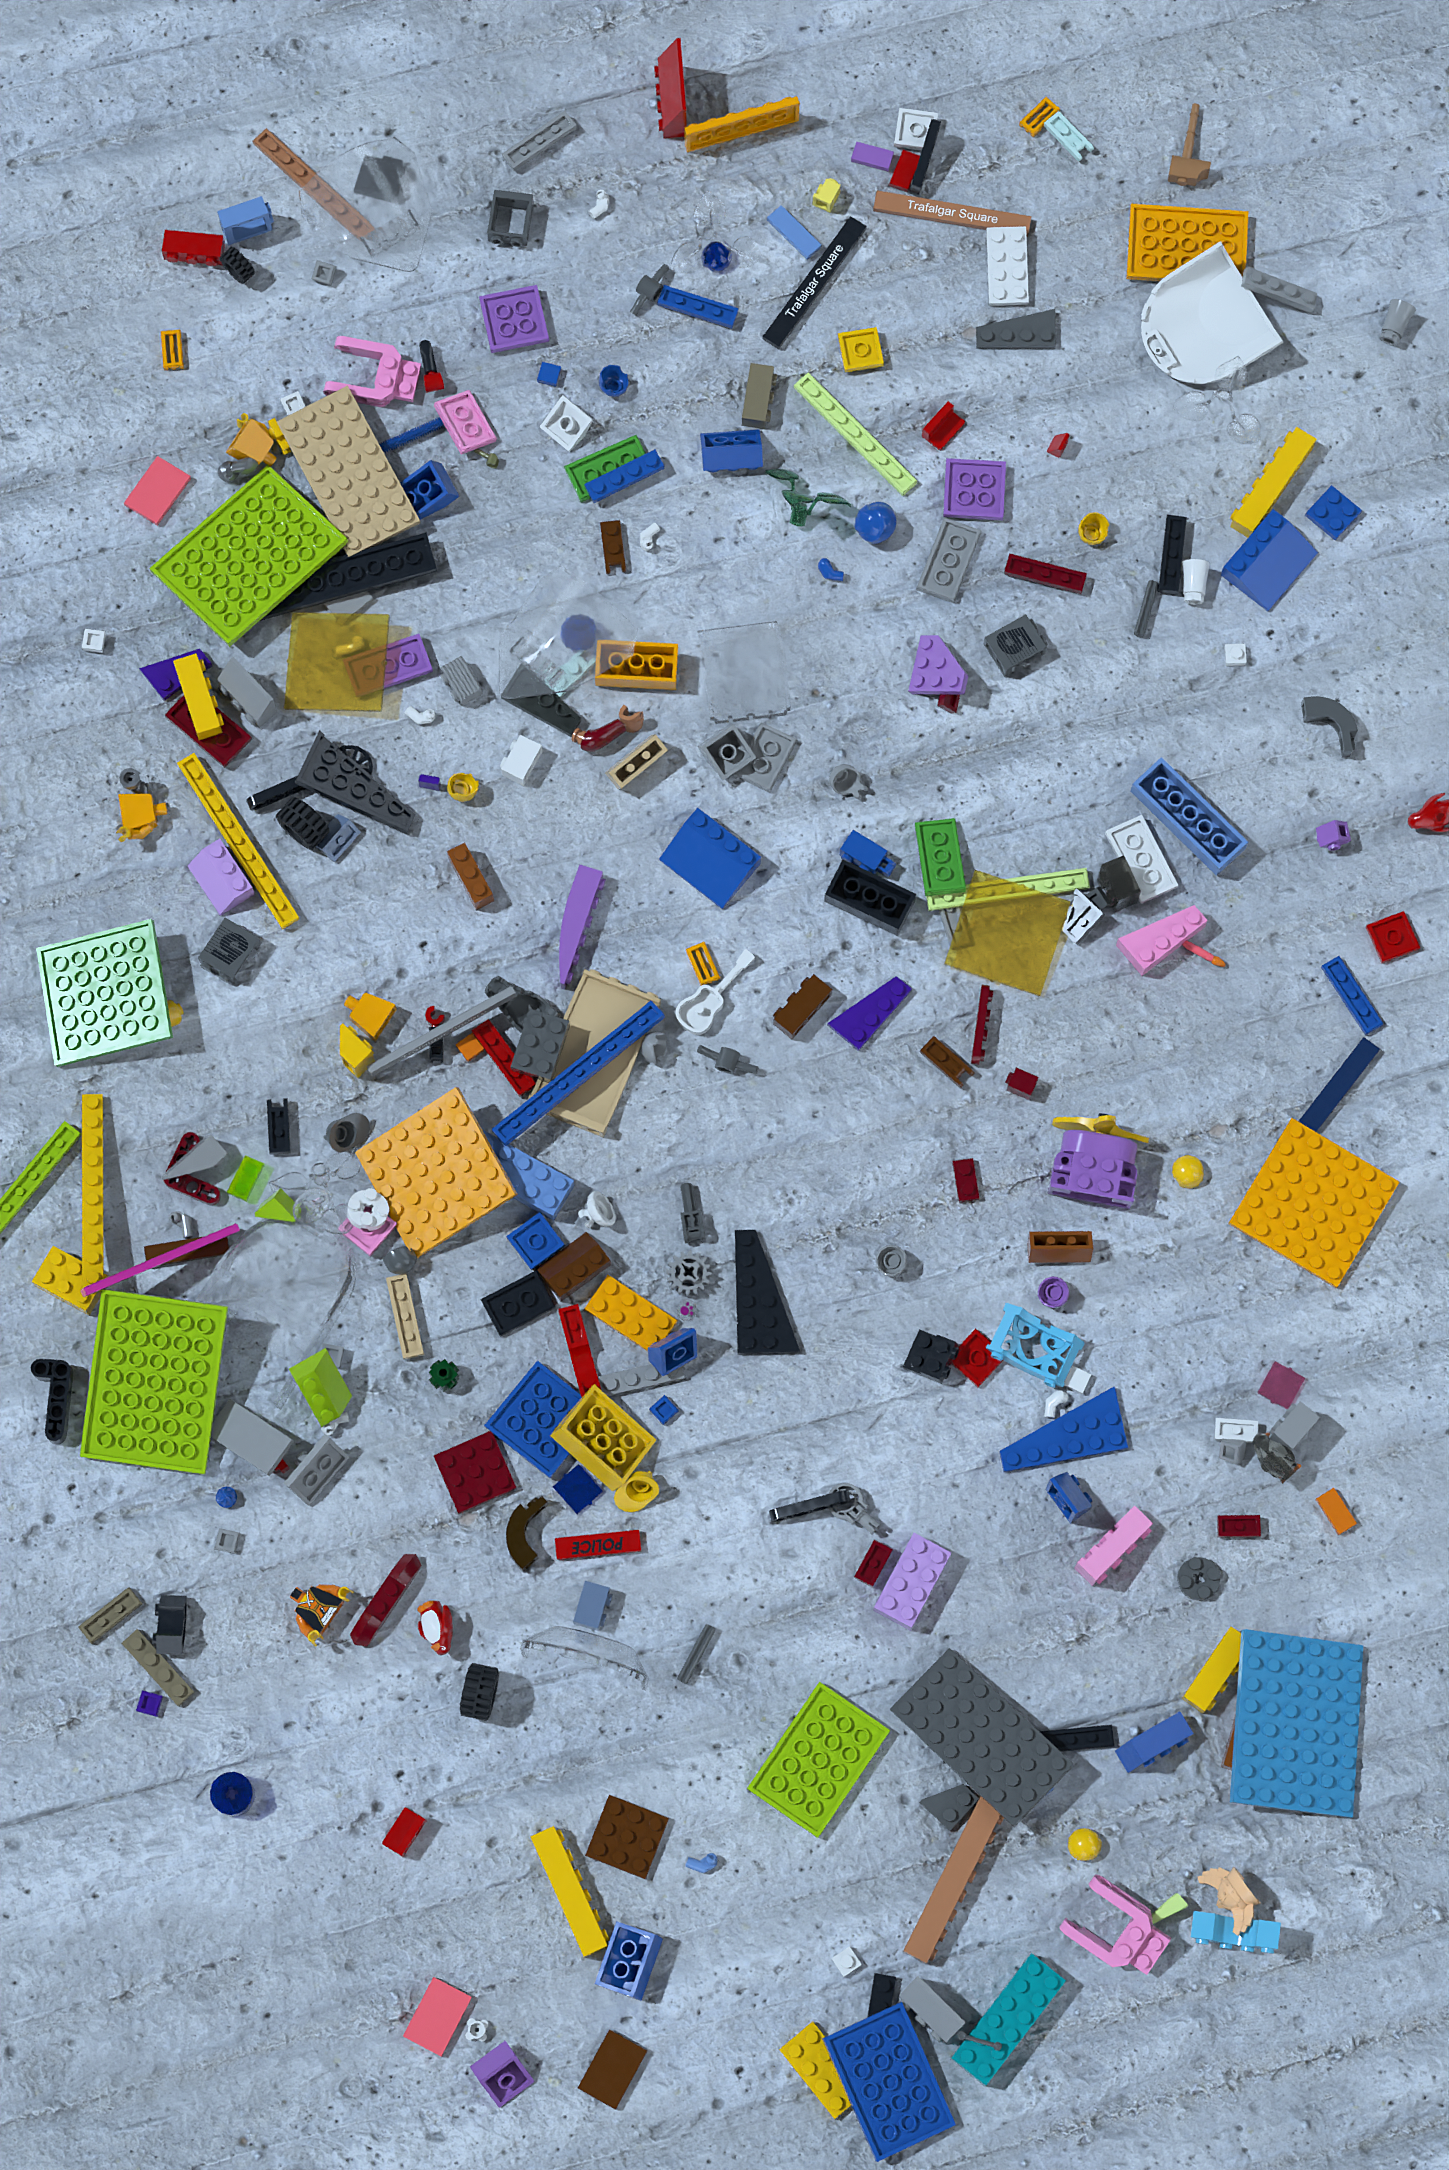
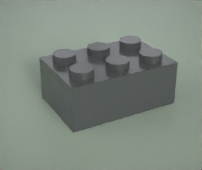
[511,1009,570,1082]

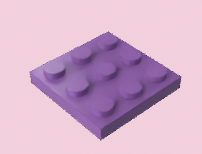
[479,285,549,353]
[943,458,1006,520]

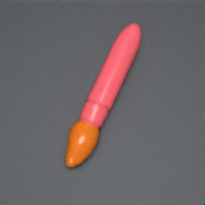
[1182,941,1225,967]

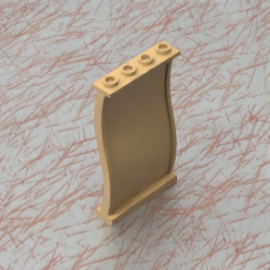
[528,969,661,1138]

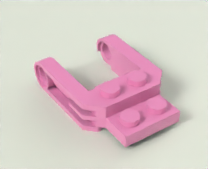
[323,336,422,408]
[1059,1874,1171,1975]

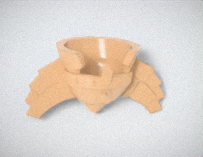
[1197,1866,1261,1936]

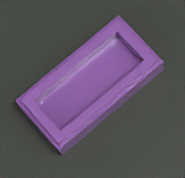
[851,141,894,172]

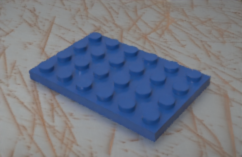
[822,2002,956,2162]

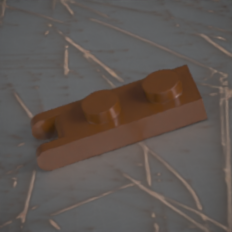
[600,520,626,574]
[920,1036,975,1088]

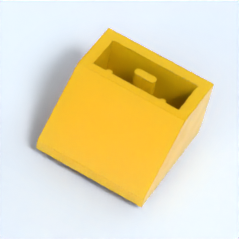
[340,1023,375,1078]

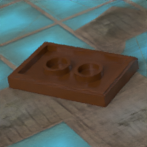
[578,2029,647,2110]

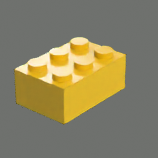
[31,1246,108,1316]

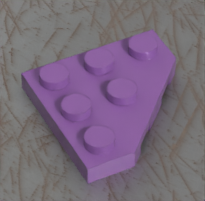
[908,635,968,695]

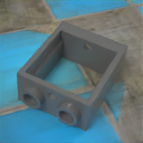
[487,190,534,247]

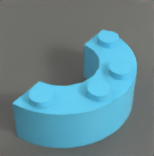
[1191,1911,1281,1954]

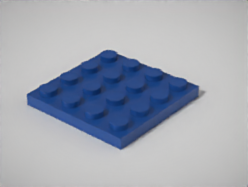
[484,1361,581,1479]

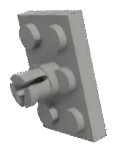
[284,1434,350,1506]

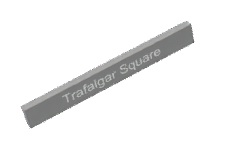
[367,986,517,1077]

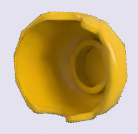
[1078,512,1109,545]
[447,773,479,802]
[1172,1155,1204,1189]
[1067,1828,1102,1861]

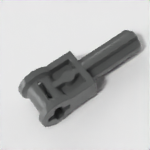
[680,1183,706,1244]

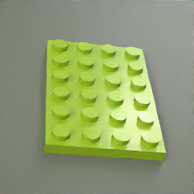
[747,1682,890,1838]

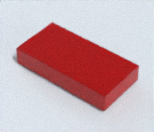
[889,150,920,192]

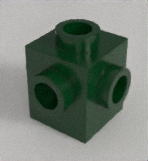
[429,1359,459,1392]

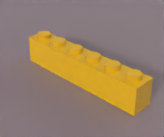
[1230,427,1317,538]
[530,1826,610,1958]

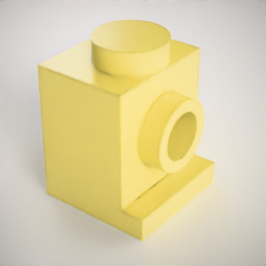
[812,178,841,213]

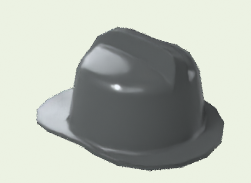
[323,1113,370,1153]

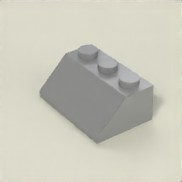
[217,657,277,728]
[898,1976,966,2043]

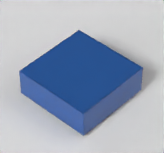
[537,362,561,387]
[649,1395,679,1425]

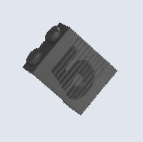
[984,614,1048,677]
[198,917,261,984]

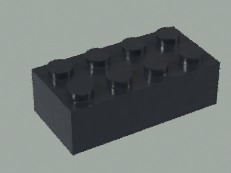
[824,859,916,936]

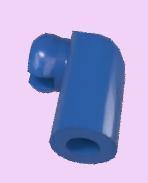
[818,558,844,581]

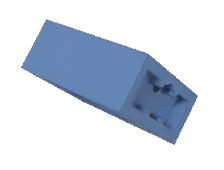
[217,196,274,245]

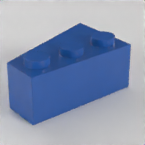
[1115,1712,1194,1773]

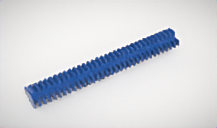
[379,417,445,454]

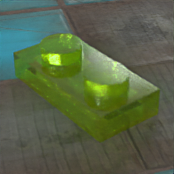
[227,1155,265,1202]

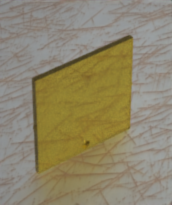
[284,612,390,712]
[944,870,1070,997]

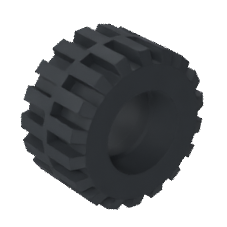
[275,797,330,850]
[460,1663,499,1721]

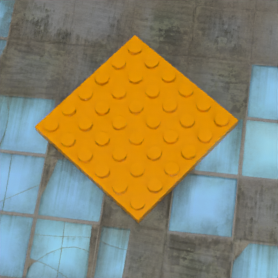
[355,1087,518,1258]
[1228,1118,1399,1288]

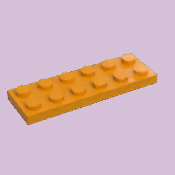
[684,96,800,152]

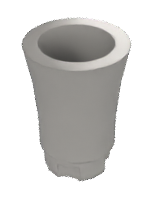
[1380,299,1416,346]

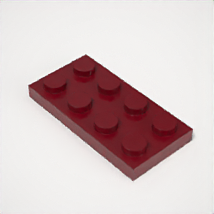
[165,695,252,768]

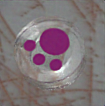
[677,1299,698,1321]

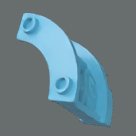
[986,1303,1085,1388]

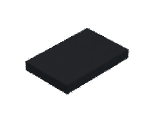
[480,1271,556,1337]

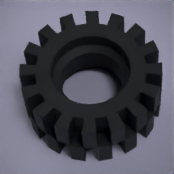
[219,246,256,284]

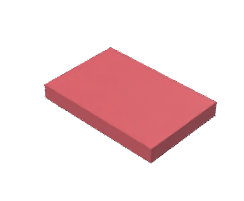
[124,456,191,526]
[403,1977,472,2057]

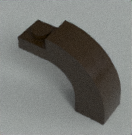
[506,1496,548,1572]

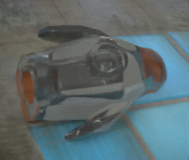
[1252,1433,1301,1484]

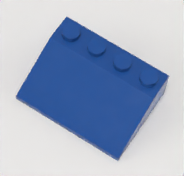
[1221,509,1318,611]
[659,808,761,909]

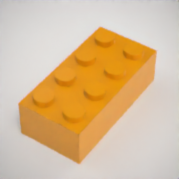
[595,640,678,690]

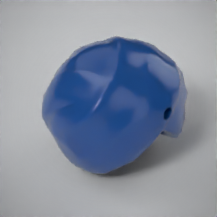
[854,502,896,544]

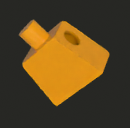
[344,993,397,1042]

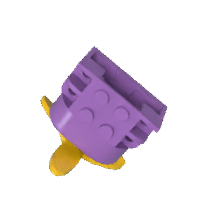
[1047,1113,1149,1209]

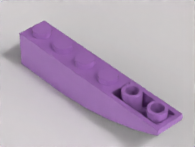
[559,864,606,990]

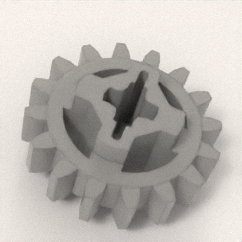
[666,1250,712,1297]

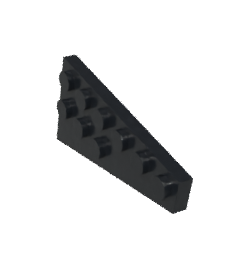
[295,730,416,834]
[735,1230,801,1355]

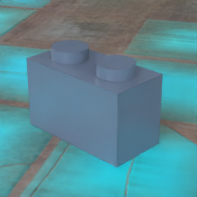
[573,1581,613,1631]

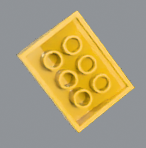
[550,1384,656,1491]

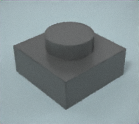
[1085,887,1111,910]

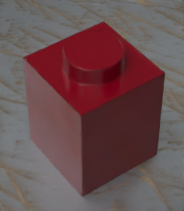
[1005,1067,1039,1100]

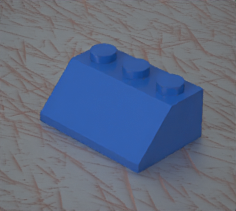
[700,429,763,473]
[595,1921,663,2001]

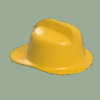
[614,1471,659,1512]

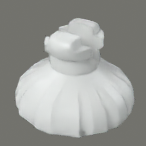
[578,1191,616,1228]

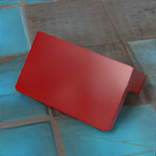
[922,401,965,450]
[382,1807,426,1857]

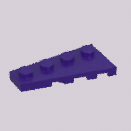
[827,976,912,1051]

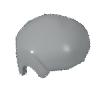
[641,1032,667,1063]
[876,1245,908,1276]

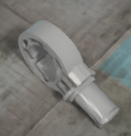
[828,1483,881,1535]

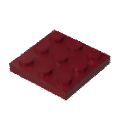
[433,1431,517,1514]

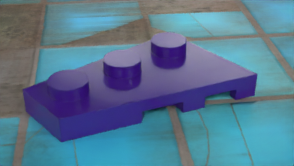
[139,648,212,701]

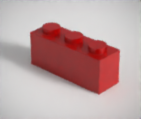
[162,230,225,266]

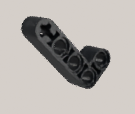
[30,1359,73,1445]

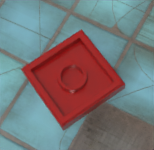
[1366,911,1420,964]
[951,1328,1004,1388]

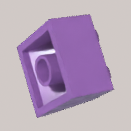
[470,2041,535,2108]

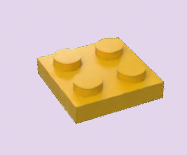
[838,327,884,373]

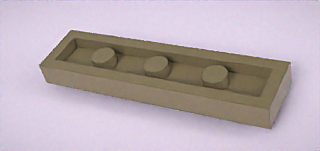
[121,1629,194,1707]

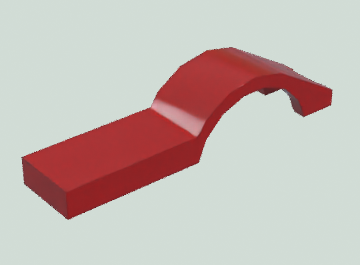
[558,1304,602,1398]

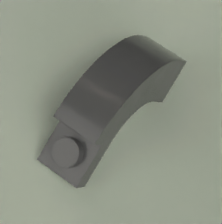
[1301,696,1358,758]

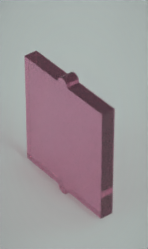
[1257,1361,1305,1410]

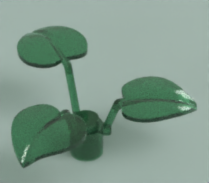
[765,469,851,526]

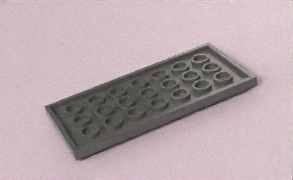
[890,1648,1074,1828]

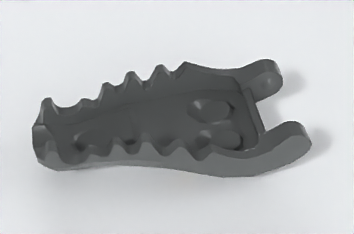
[485,976,559,1033]

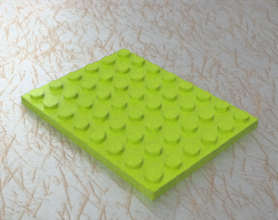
[149,465,348,647]
[80,1289,228,1474]

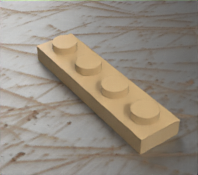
[386,1273,424,1360]

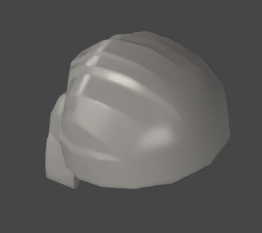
[829,764,868,800]

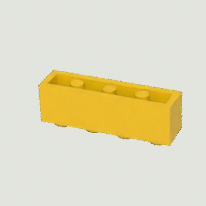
[173,654,224,740]
[1181,1627,1241,1714]

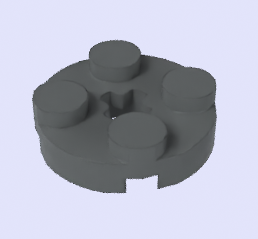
[1177,1557,1220,1600]

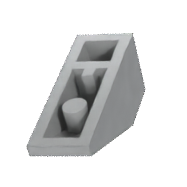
[161,1135,228,1180]

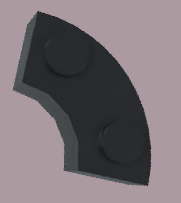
[153,1595,187,1655]

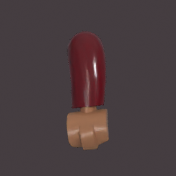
[571,705,644,752]

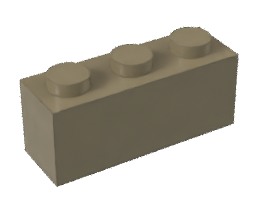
[742,363,777,429]

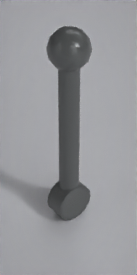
[957,2031,1002,2051]

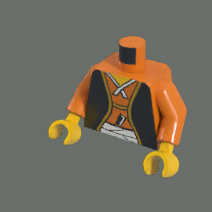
[290,1584,353,1647]

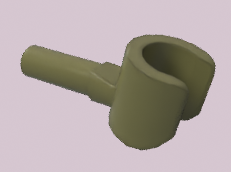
[474,449,499,469]

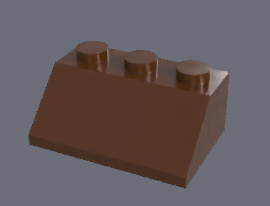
[536,1232,611,1302]

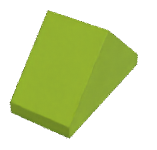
[255,1188,301,1222]

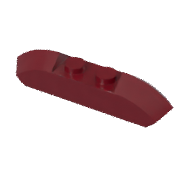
[350,1554,422,1646]

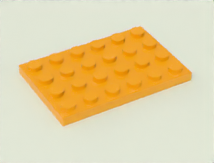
[1126,204,1249,281]

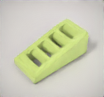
[1152,1893,1188,1924]

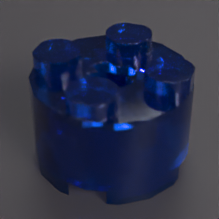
[210,1772,256,1817]

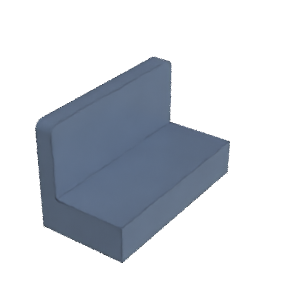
[316,814,361,862]

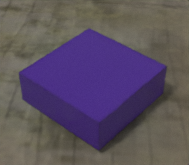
[418,774,441,791]
[136,1690,163,1717]

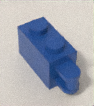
[839,830,897,877]

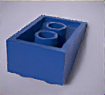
[400,460,460,520]
[1045,1472,1092,1524]

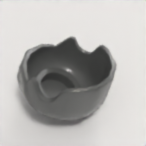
[383,1246,417,1274]

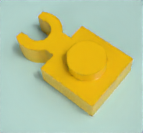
[267,418,291,455]

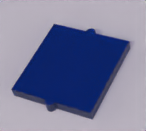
[553,1464,603,1514]

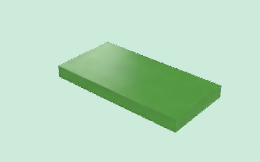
[564,435,646,502]
[915,818,966,896]

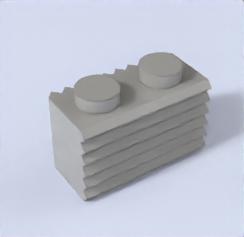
[440,656,483,706]

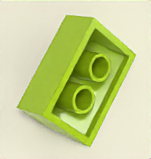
[289,1348,352,1427]

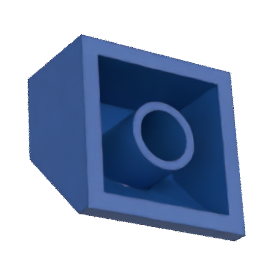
[648,1328,697,1376]

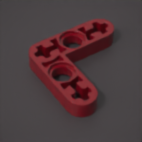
[164,1132,221,1206]

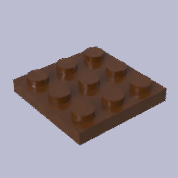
[585,1795,669,1880]

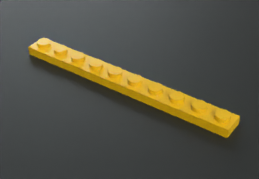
[177,753,300,930]
[82,1094,104,1291]

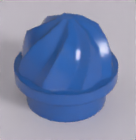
[216,1487,237,1508]

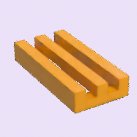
[1019,97,1060,137]
[161,329,184,371]
[685,942,720,986]

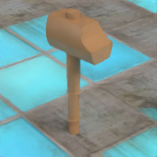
[1168,103,1211,186]

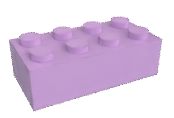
[873,1533,951,1631]

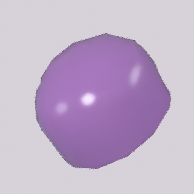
[1038,1276,1069,1309]

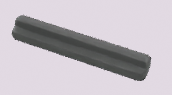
[1134,580,1159,637]
[677,1624,715,1684]

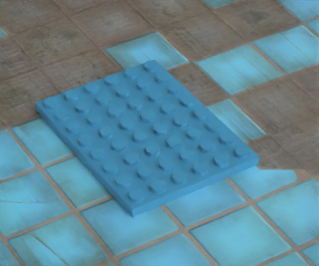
[1230,1629,1364,1818]

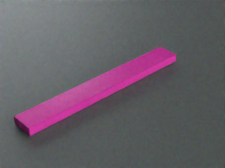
[81,1223,240,1297]

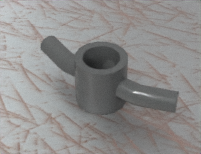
[630,264,669,316]
[697,1045,759,1074]

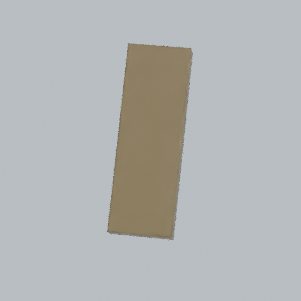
[78,1587,142,1644]

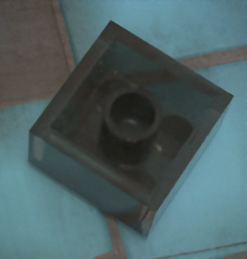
[1097,855,1141,912]

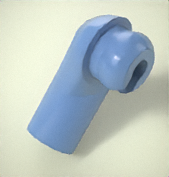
[685,1853,718,1873]

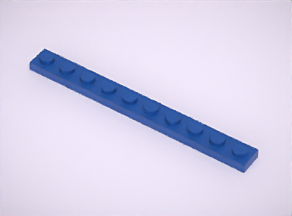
[492,1001,665,1146]

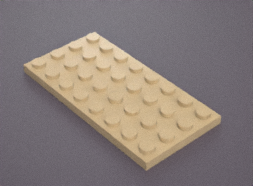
[277,386,421,557]

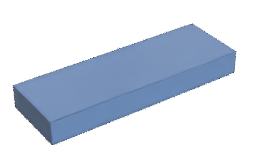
[767,205,822,260]

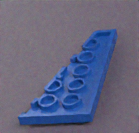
[999,1386,1128,1473]

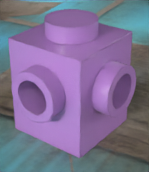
[1316,820,1351,851]

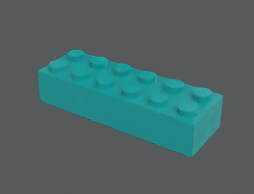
[950,1953,1066,2086]

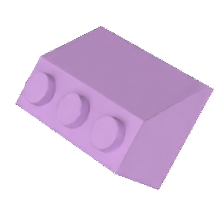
[188,838,255,916]

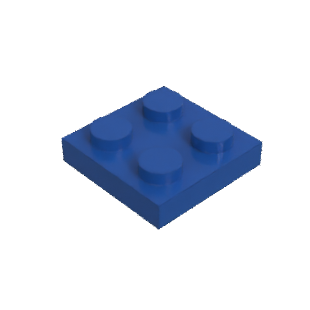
[1305,485,1362,541]
[506,1212,565,1271]

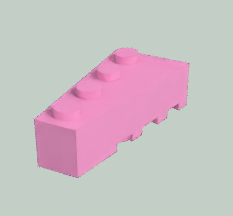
[1116,905,1208,976]
[1074,1506,1153,1586]

